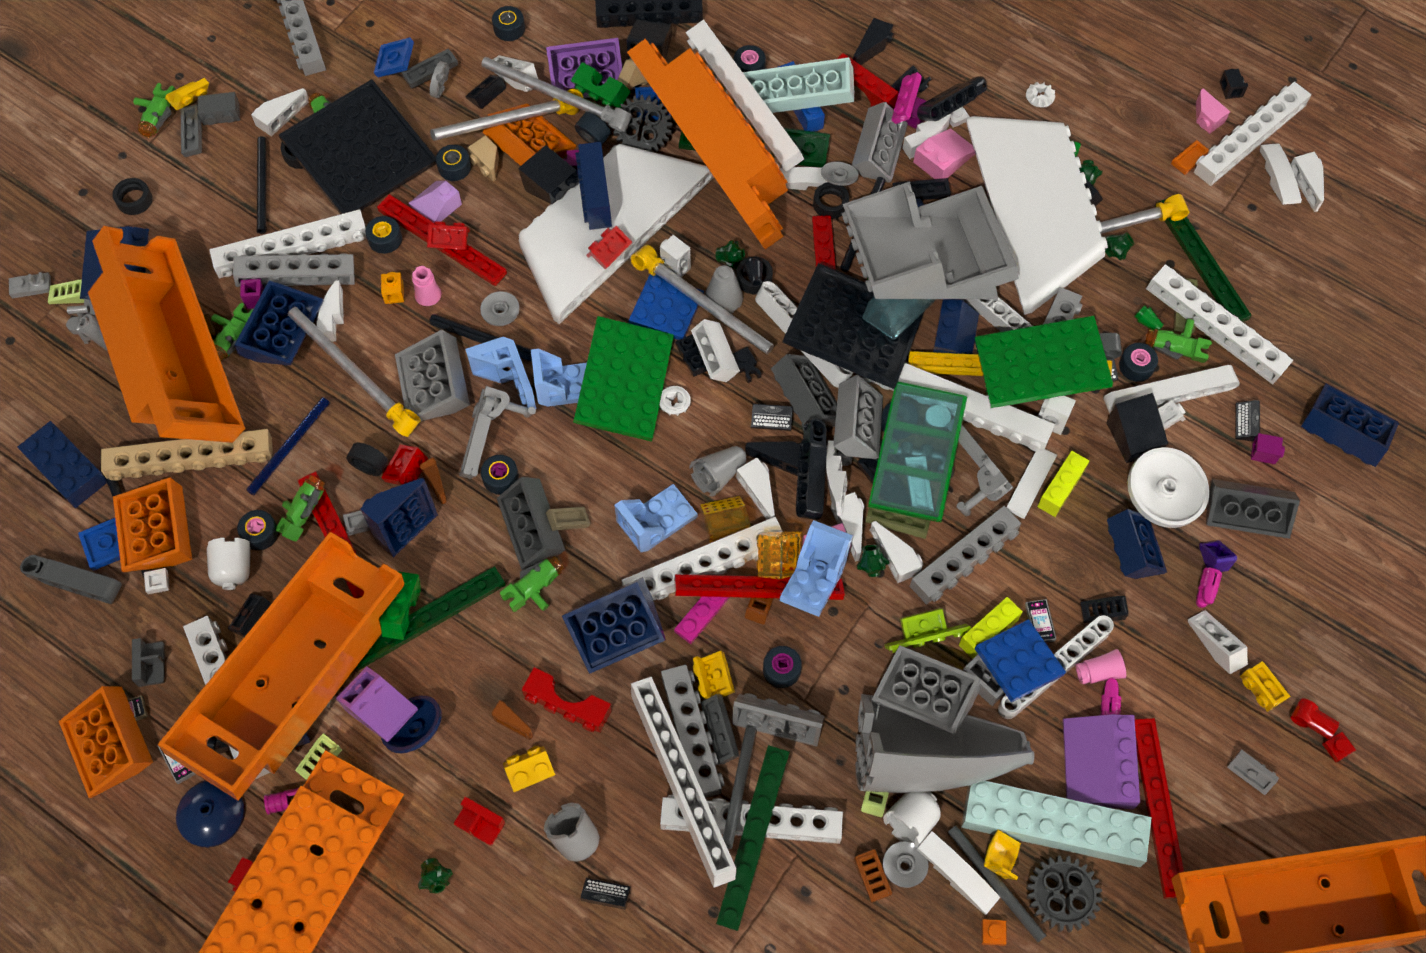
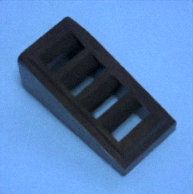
[1080,595,1129,623]

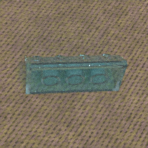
[862,297,935,340]

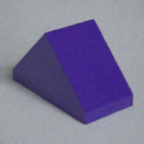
[1199,540,1237,572]

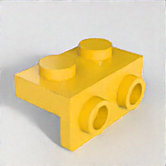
[165,78,209,110]
[693,651,735,699]
[1240,661,1291,712]
[503,746,555,792]

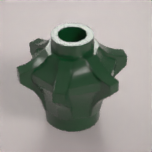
[1079,160,1103,186]
[1105,232,1135,261]
[715,240,745,269]
[856,544,889,577]
[418,858,453,894]

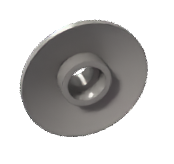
[821,162,858,186]
[480,291,520,326]
[883,841,928,888]

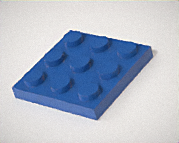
[629,274,704,340]
[975,619,1066,703]

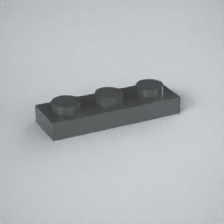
[401,48,458,89]
[181,104,202,157]
[701,694,739,764]

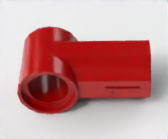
[1290,698,1339,739]

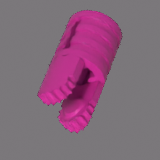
[1196,568,1222,608]
[1100,678,1122,715]
[264,788,299,815]

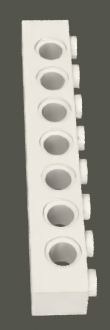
[1194,82,1311,186]
[209,209,367,278]
[1146,264,1293,384]
[622,517,786,600]
[183,616,270,779]
[660,795,843,844]

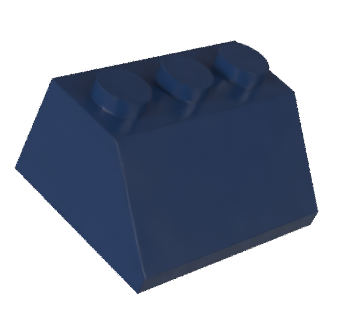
[933,299,979,354]
[1107,509,1167,579]

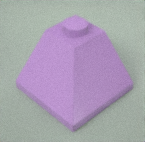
[408,181,462,223]

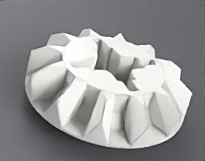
[1026,82,1055,107]
[660,386,690,416]

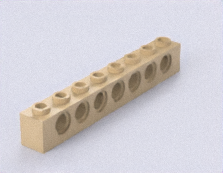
[101,429,273,481]

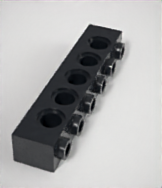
[595,0,703,28]

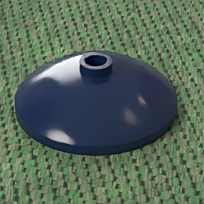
[381,695,442,754]
[176,781,245,848]

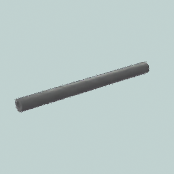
[723,727,756,849]
[947,826,1047,942]

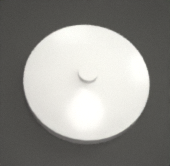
[1128,447,1209,528]

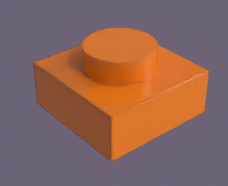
[982,919,1006,946]

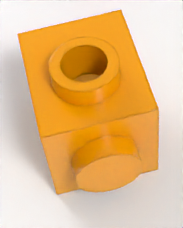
[381,272,404,304]

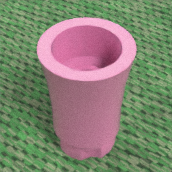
[412,266,441,306]
[1076,649,1126,684]

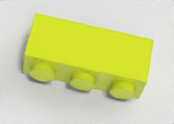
[1037,451,1089,517]
[959,597,1023,659]

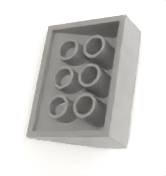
[395,330,470,421]
[872,645,980,735]
[732,693,824,747]

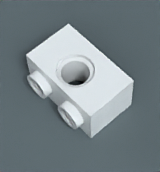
[660,235,691,277]
[1038,396,1076,435]

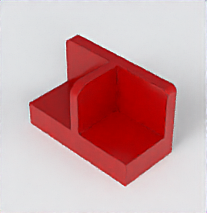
[454,797,506,846]

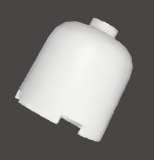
[207,538,250,590]
[883,792,941,847]

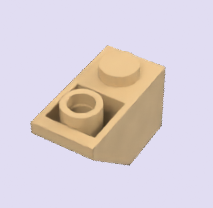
[617,59,648,90]
[468,135,499,181]

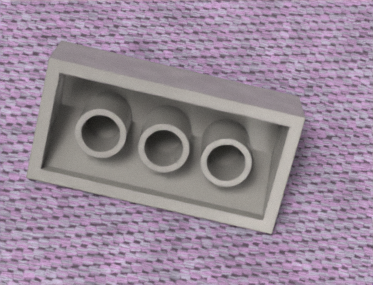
[852,102,908,183]
[833,375,883,459]

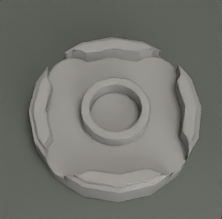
[430,61,449,98]

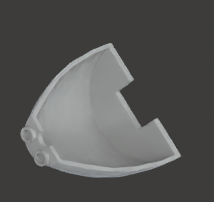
[855,694,1034,793]

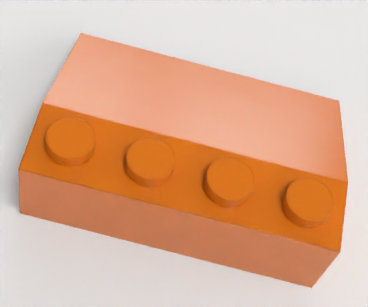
[483,103,577,166]
[113,477,192,572]
[59,686,153,798]

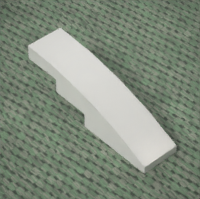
[1260,144,1302,205]
[780,167,827,193]
[826,441,847,516]
[1006,449,1057,519]
[917,832,1000,915]

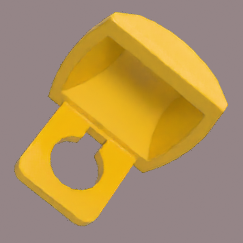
[983,830,1021,880]

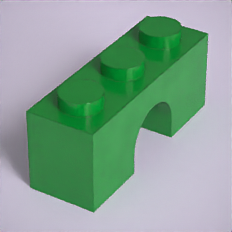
[570,62,631,108]
[380,571,421,640]

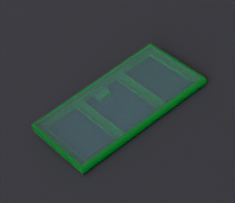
[868,382,967,522]

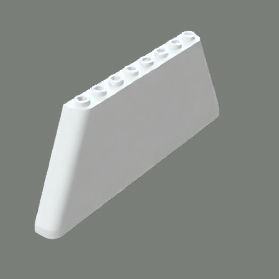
[966,116,1108,315]
[519,144,714,324]

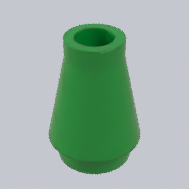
[1134,305,1164,333]

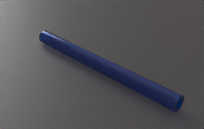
[246,397,330,496]

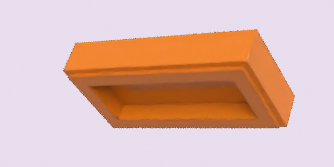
[1171,140,1209,175]

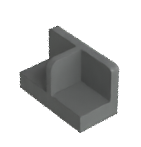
[132,638,165,687]

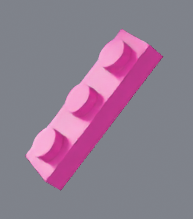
[891,72,922,124]
[674,597,730,644]

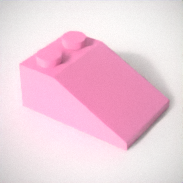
[913,128,975,179]

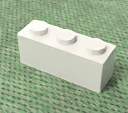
[691,319,740,382]

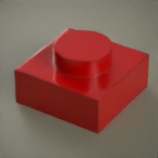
[1322,732,1356,763]

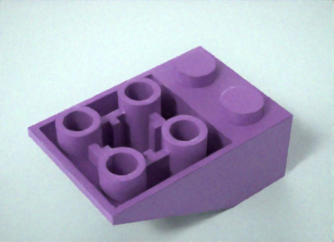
[336,666,418,742]

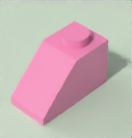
[1196,88,1230,134]

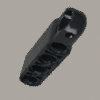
[917,76,987,121]
[796,418,827,520]

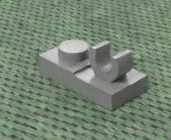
[9,272,51,298]
[1227,749,1279,795]

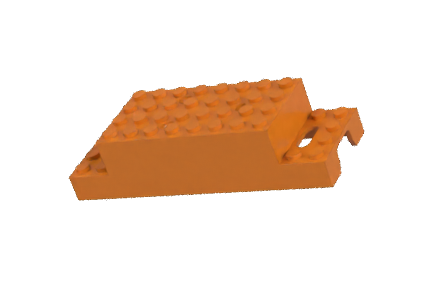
[627,38,788,250]
[88,226,245,443]
[158,532,404,801]
[199,750,404,953]
[1172,835,1426,953]

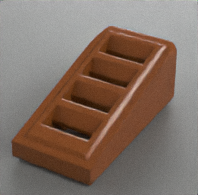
[420,458,446,504]
[745,598,774,624]
[492,700,533,740]
[853,849,892,903]

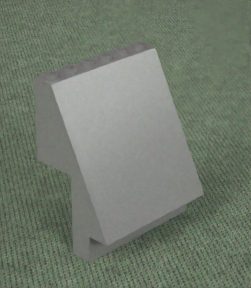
[842,182,1019,299]

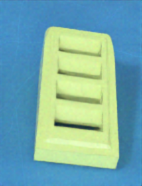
[48,280,84,304]
[295,733,342,780]
[861,791,889,817]

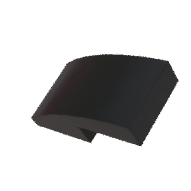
[675,334,707,377]

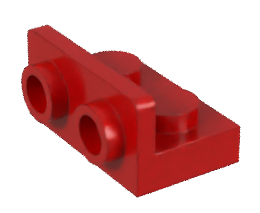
[427,221,470,251]
[586,226,632,269]
[381,444,428,485]

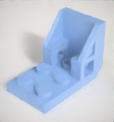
[465,337,536,409]
[531,349,586,407]
[614,484,698,552]
[779,520,853,617]

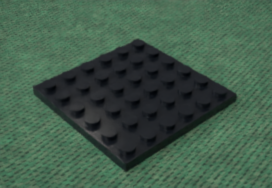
[279,79,436,215]
[782,263,926,389]

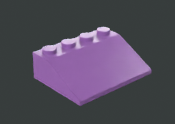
[546,38,622,98]
[1063,714,1140,809]

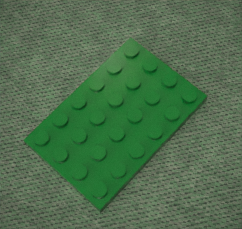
[573,316,674,441]
[975,316,1113,409]

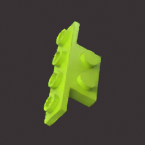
[884,608,971,653]

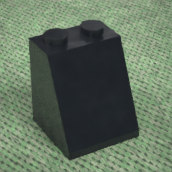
[627,19,672,60]
[518,145,579,204]
[1106,393,1168,464]

